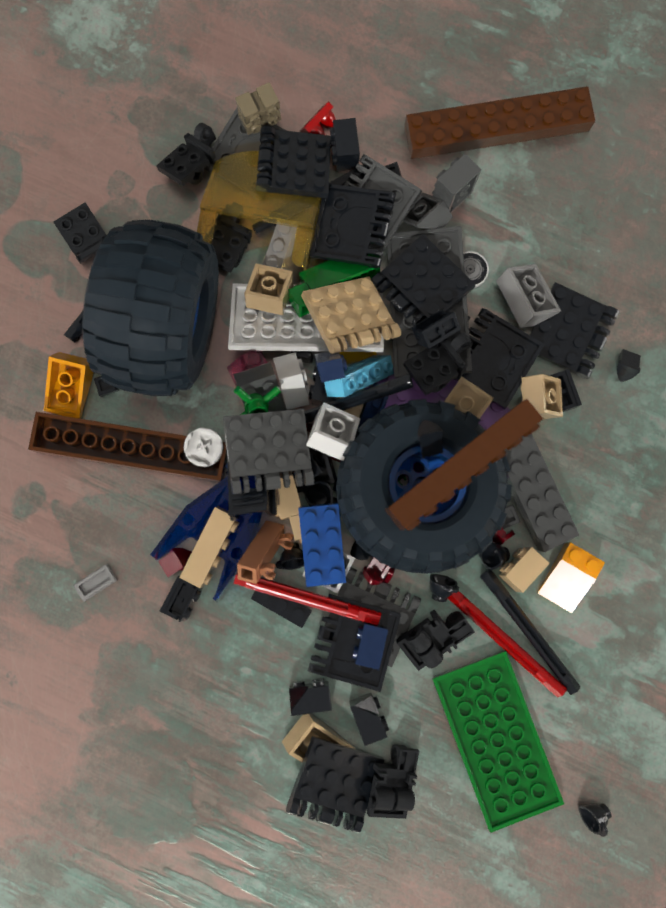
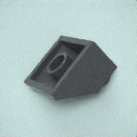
[403,192,453,229]

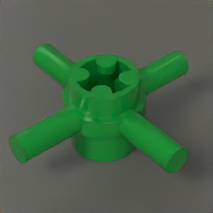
[234,386,282,415]

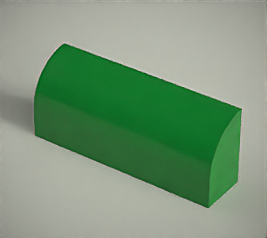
[299,255,380,290]

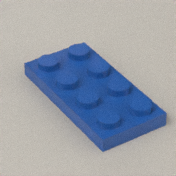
[298,503,346,587]

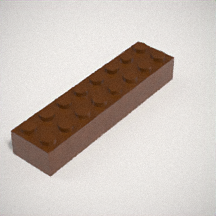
[385,398,543,531]

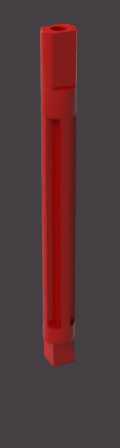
[233,572,381,626]
[448,591,567,698]

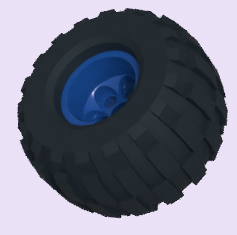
[82,220,219,396]
[336,399,512,574]

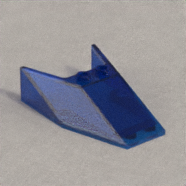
[150,476,263,603]

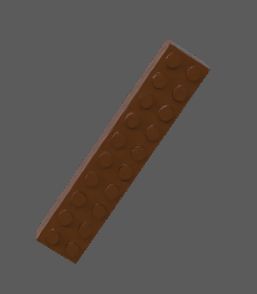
[405,86,595,159]
[28,412,227,483]

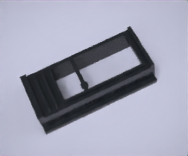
[227,456,277,521]

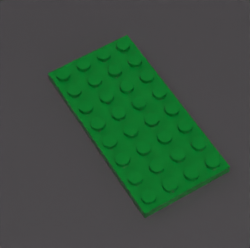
[432,650,564,833]

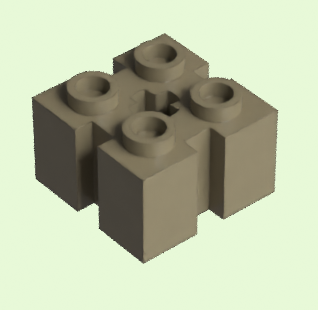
[235,82,281,135]

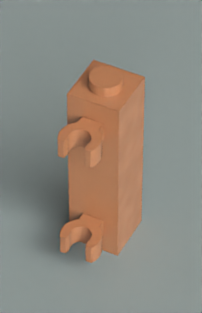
[237,520,294,584]

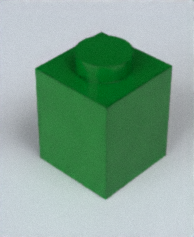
[288,282,310,318]

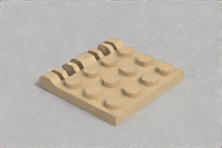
[301,276,401,354]

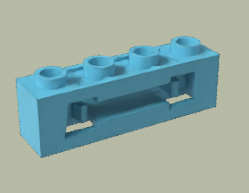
[324,355,394,397]

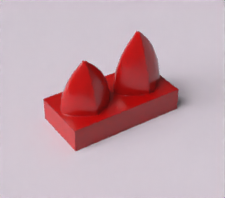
[300,101,335,135]

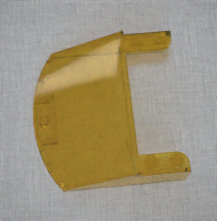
[197,151,322,270]

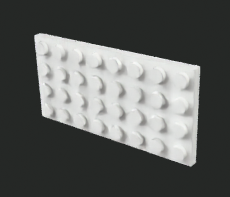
[228,284,384,352]

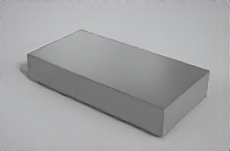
[73,564,118,602]

